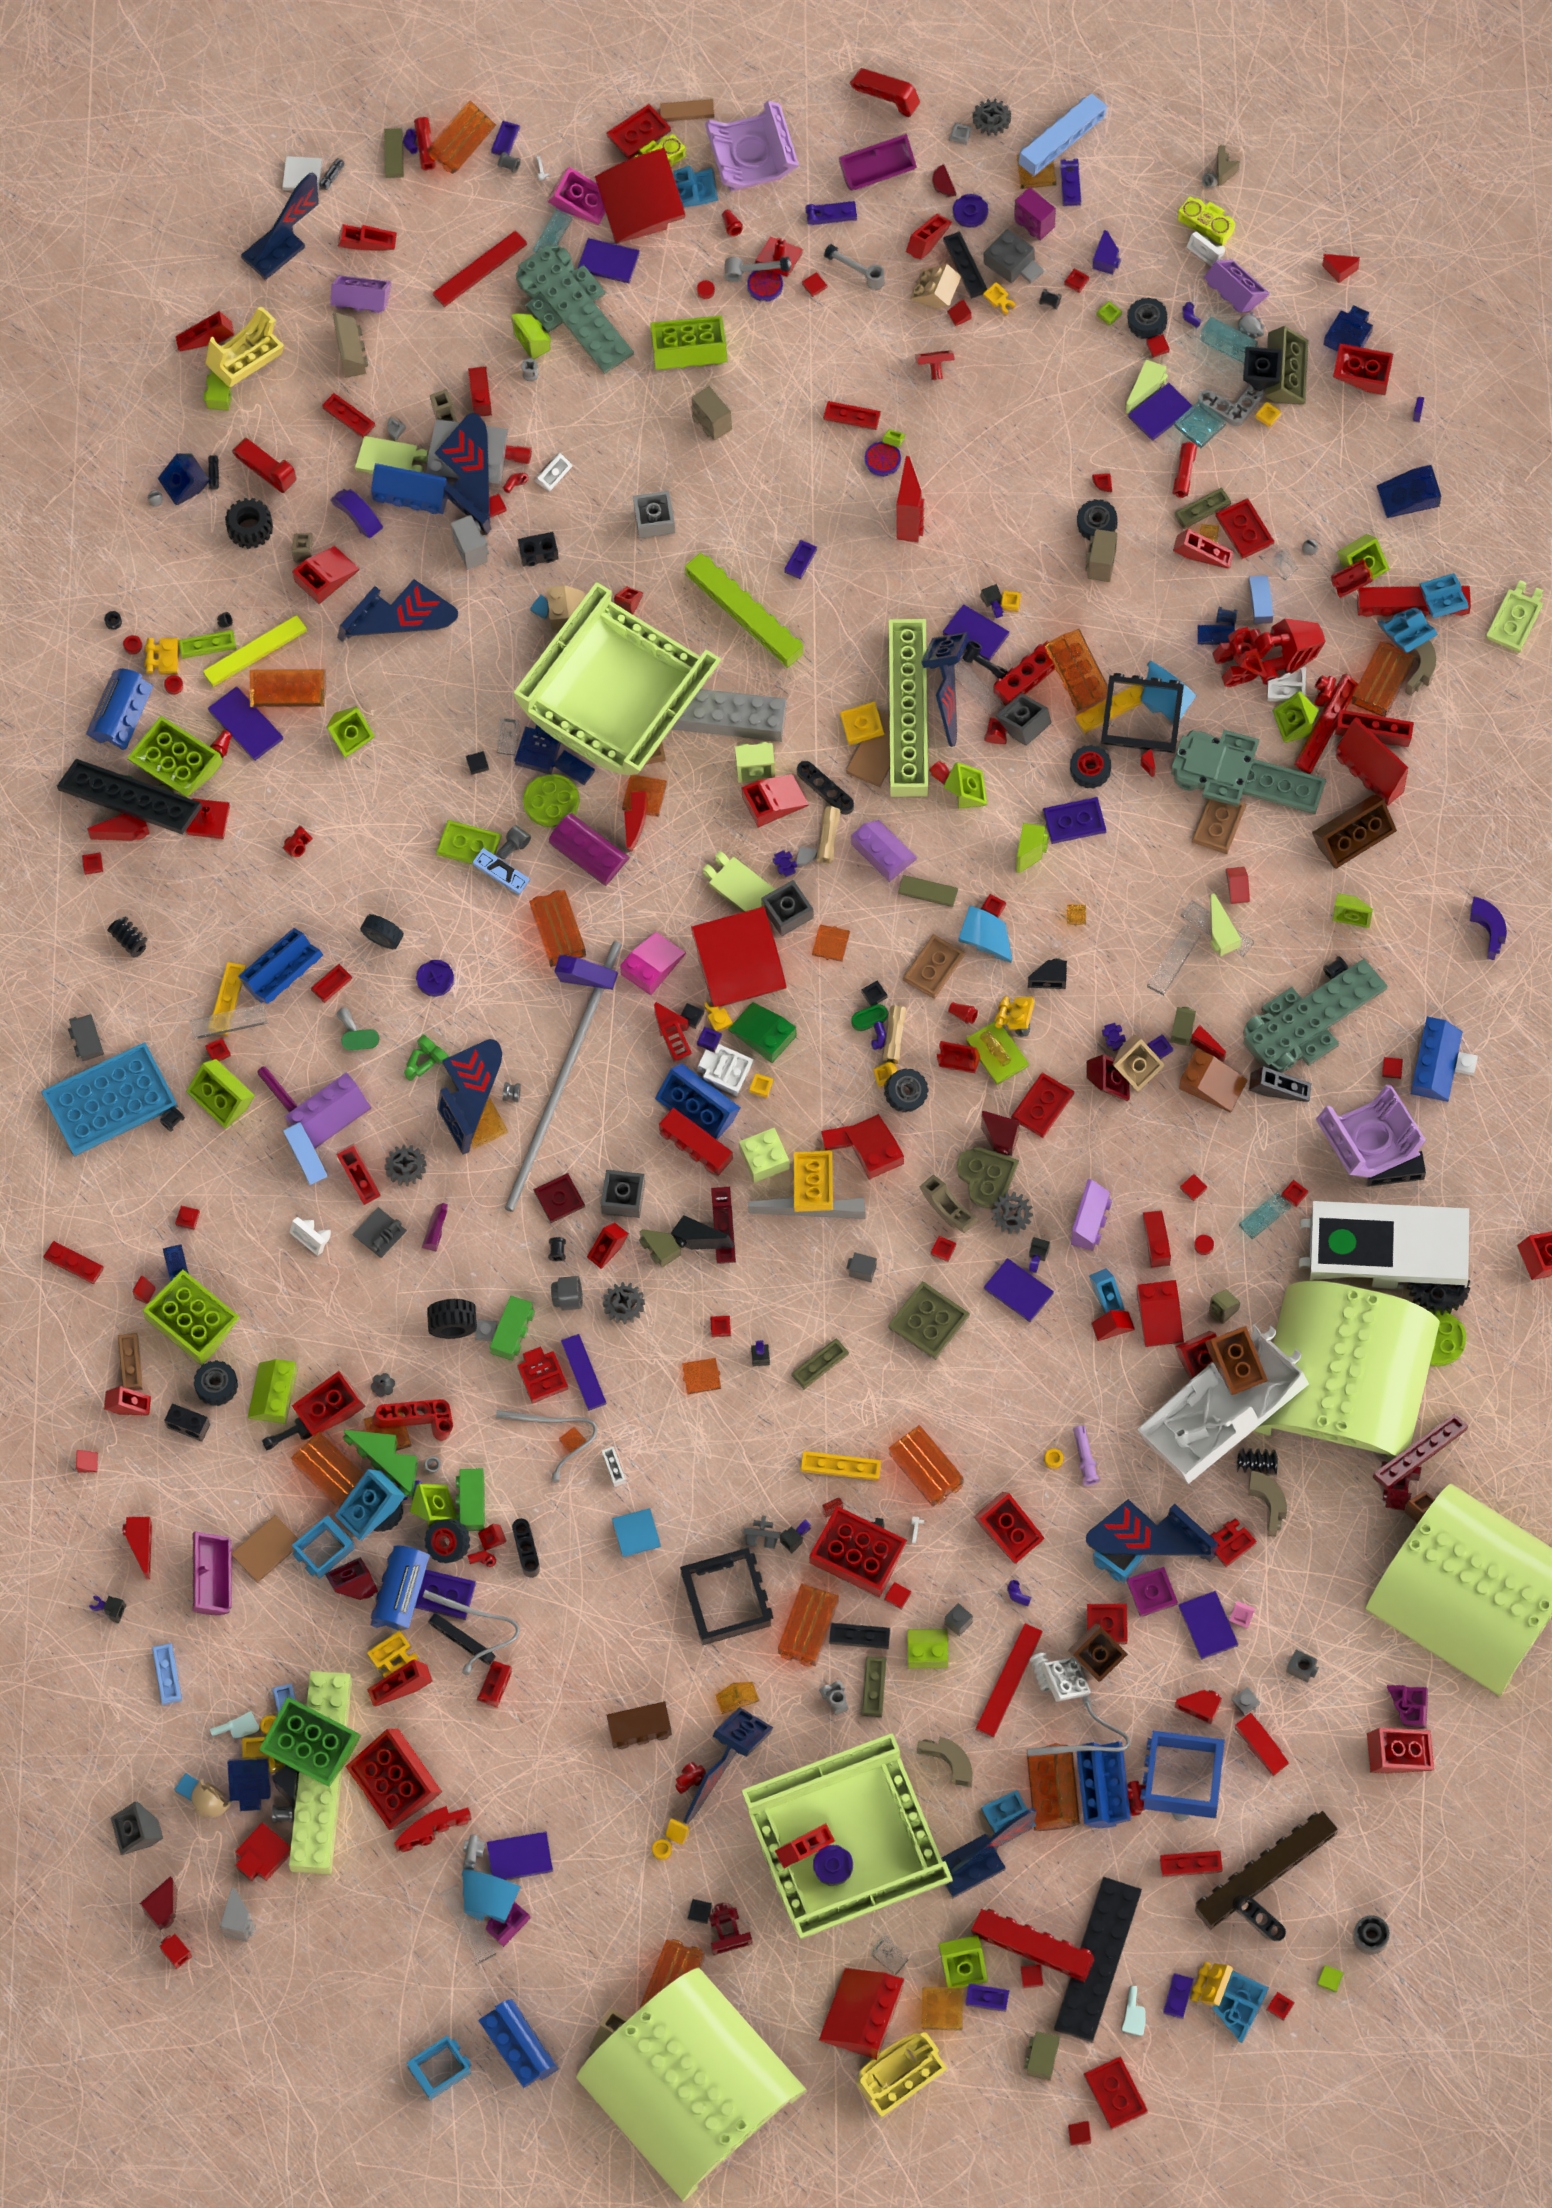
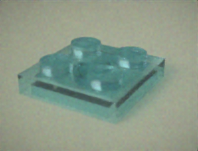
[1174,400,1226,449]

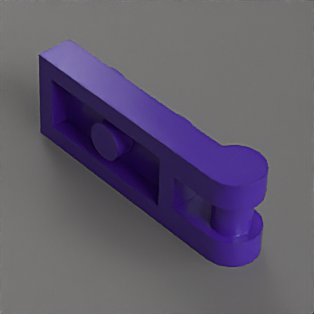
[1060,159,1081,206]
[805,201,857,225]

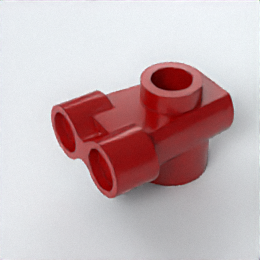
[1314,675,1336,707]
[282,825,313,857]
[675,1762,706,1794]
[1127,1781,1146,1816]

